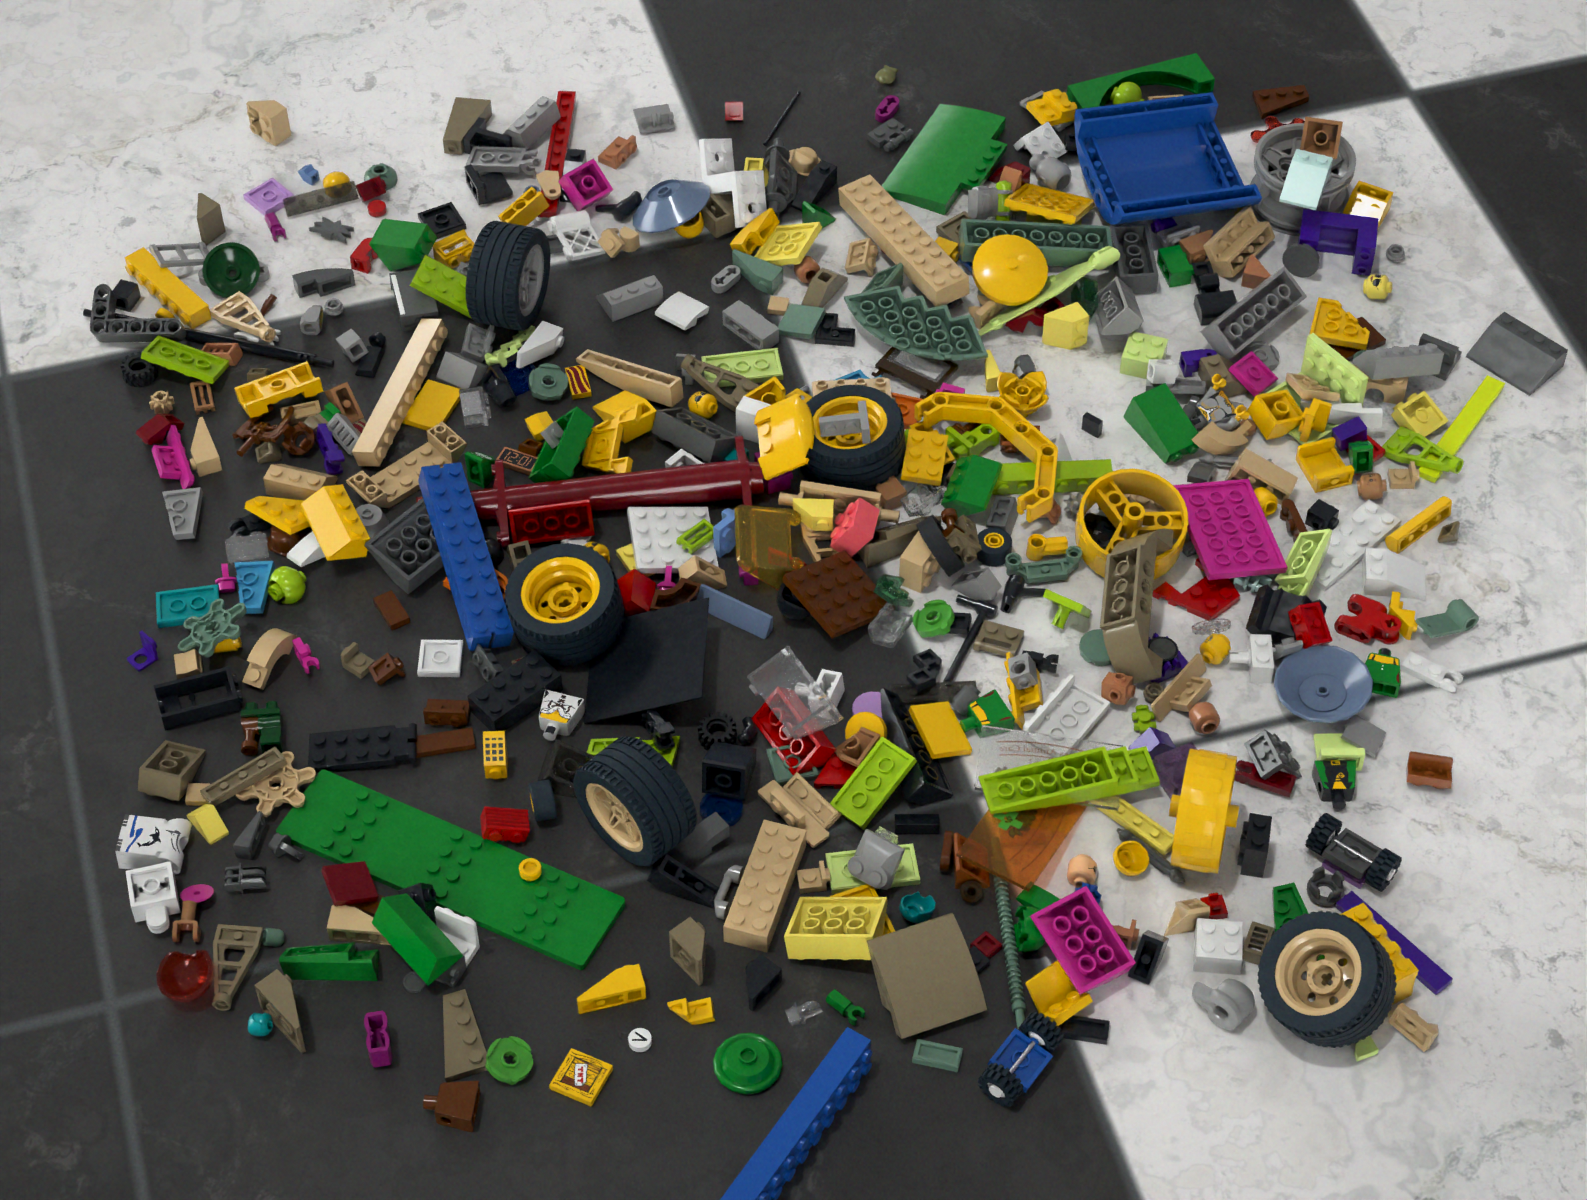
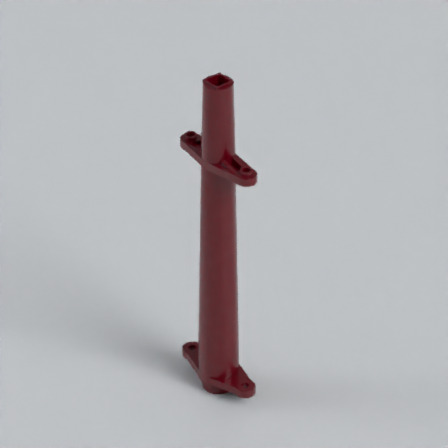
[416,436,764,547]

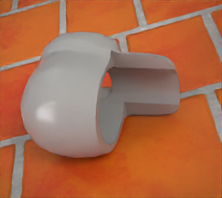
[1192,978,1255,1030]

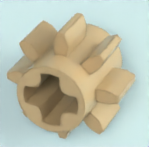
[149,391,175,414]

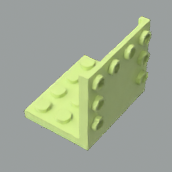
[1266,333,1369,444]

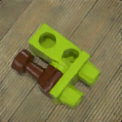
[945,422,1000,461]

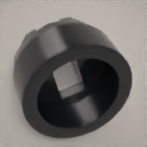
[369,332,386,347]

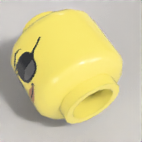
[1363,274,1392,299]

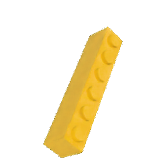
[125,247,211,329]

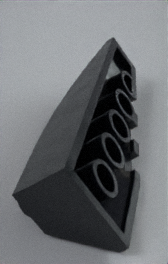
[880,688,954,805]

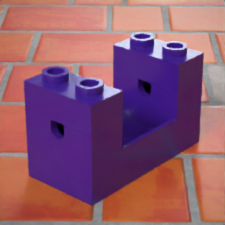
[1298,209,1379,276]

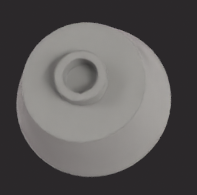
[356,504,389,539]

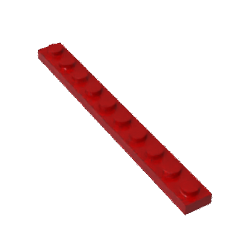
[538,91,576,218]

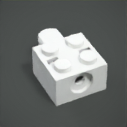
[126,861,181,934]

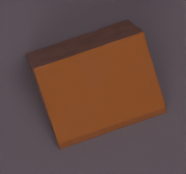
[952,832,990,889]

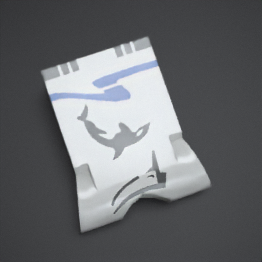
[115,814,192,875]

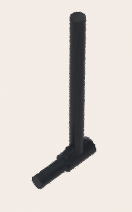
[943,594,998,685]

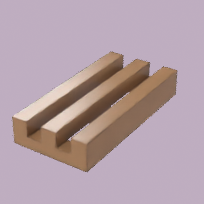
[190,381,215,415]

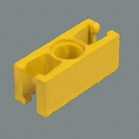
[498,187,549,226]

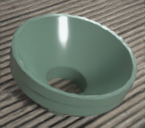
[364,163,398,191]

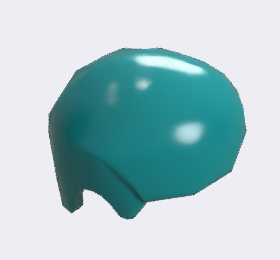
[899,892,936,924]

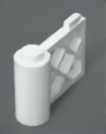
[547,210,606,261]

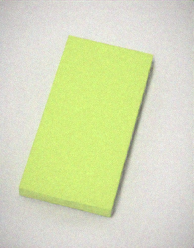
[701,348,783,387]
[825,843,920,894]

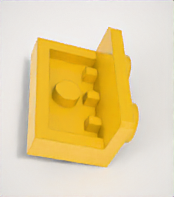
[1298,398,1332,443]

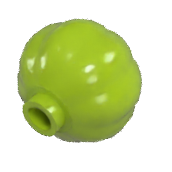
[1110,82,1145,105]
[268,566,306,604]

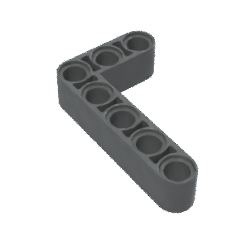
[90,284,187,342]

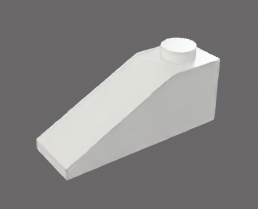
[516,321,564,368]

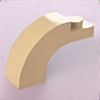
[1191,420,1252,456]
[242,628,297,690]

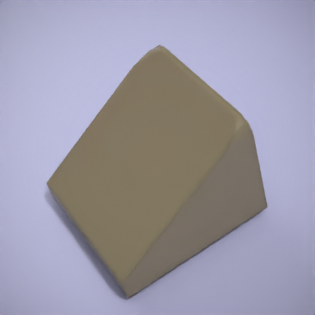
[247,368,270,383]
[255,441,282,464]

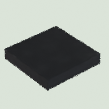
[417,202,466,239]

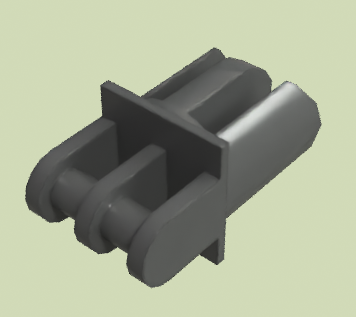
[224,863,267,894]

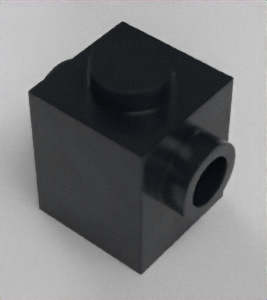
[1305,499,1339,530]

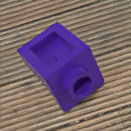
[1150,217,1178,234]

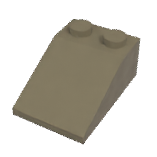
[138,740,206,801]
[255,969,306,1054]

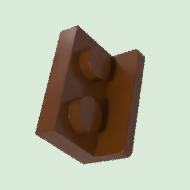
[423,699,470,726]

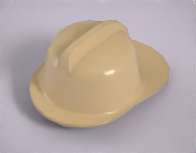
[789,147,821,176]

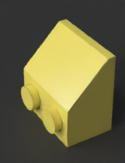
[1042,302,1089,350]

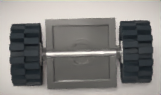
[1305,813,1402,892]

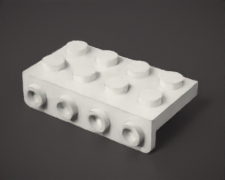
[1023,674,1110,758]

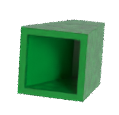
[369,219,437,271]

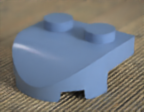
[713,508,741,558]

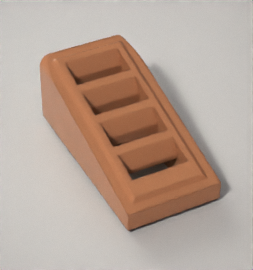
[201,343,243,366]

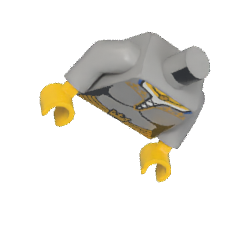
[1190,374,1249,432]

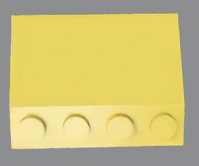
[784,897,888,960]

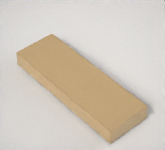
[783,772,841,831]

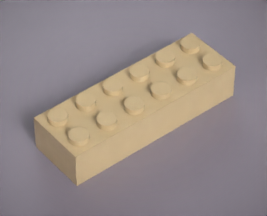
[723,820,806,953]

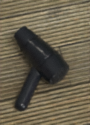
[595,191,642,221]
[1000,574,1046,613]

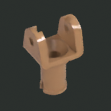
[172,900,201,942]

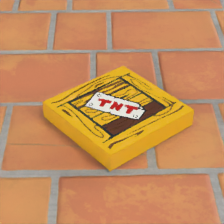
[549,1048,613,1107]

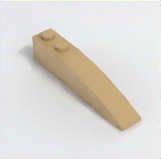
[576,349,684,407]

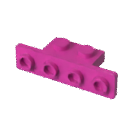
[152,425,195,489]

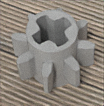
[1063,492,1082,517]

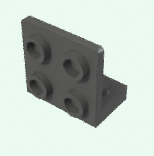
[1244,730,1302,780]

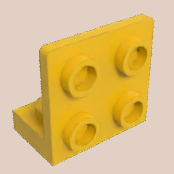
[1025,960,1093,1026]

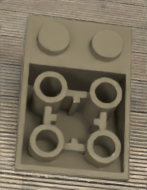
[701,194,752,238]

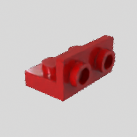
[1288,602,1333,650]

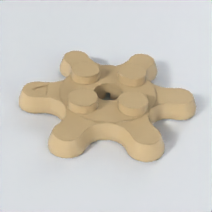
[236,751,316,817]

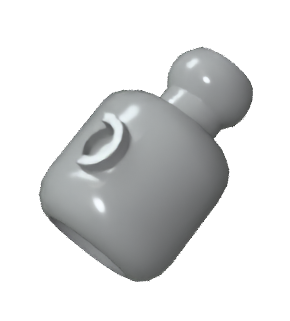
[1029,153,1072,191]

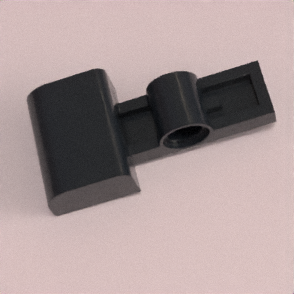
[1191,261,1237,326]

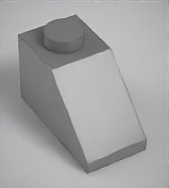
[952,567,1002,601]

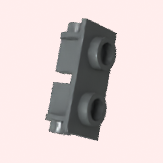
[472,644,504,682]

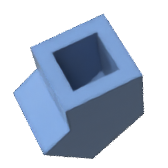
[298,164,320,185]

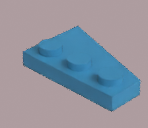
[234,561,276,614]

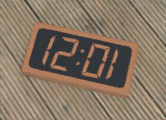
[496,447,538,476]

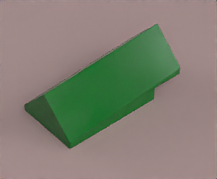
[372,893,463,986]
[279,942,379,981]

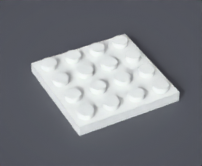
[627,507,718,573]

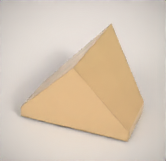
[1164,898,1210,936]

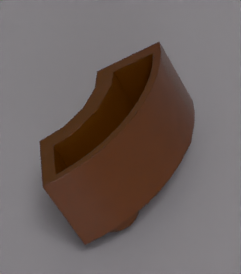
[649,577,701,611]

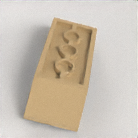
[346,421,467,508]

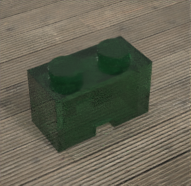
[1071,277,1098,321]

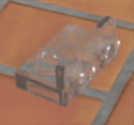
[225,531,270,565]

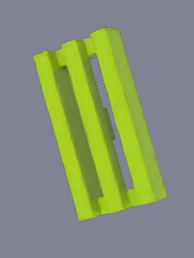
[676,519,714,554]

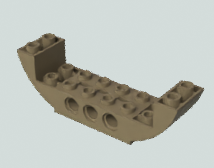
[1100,529,1173,685]

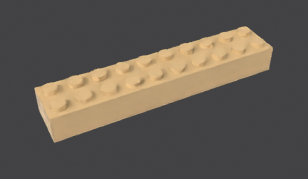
[838,174,970,307]

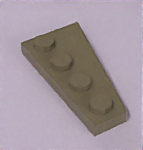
[443,989,487,1082]

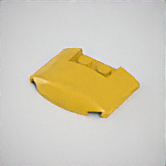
[754,393,814,480]

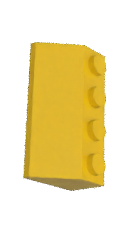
[300,484,370,561]

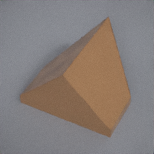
[835,727,880,767]

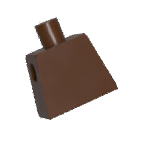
[423,1081,481,1132]

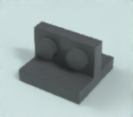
[1418,333,1462,380]

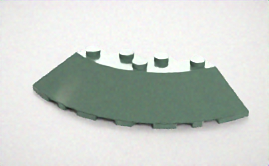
[844,286,988,361]

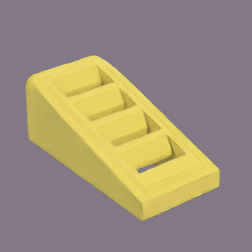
[984,349,1000,392]

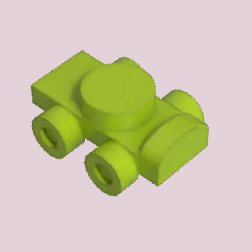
[1132,705,1156,733]

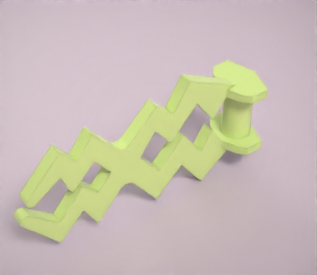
[484,325,536,368]

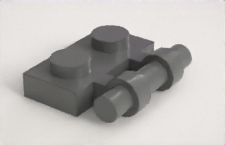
[867,118,914,152]

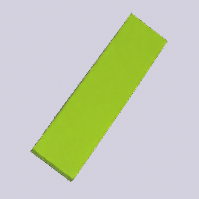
[978,746,1160,814]

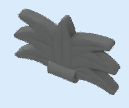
[309,217,354,243]

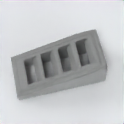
[326,413,360,456]

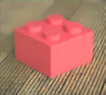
[830,497,880,557]

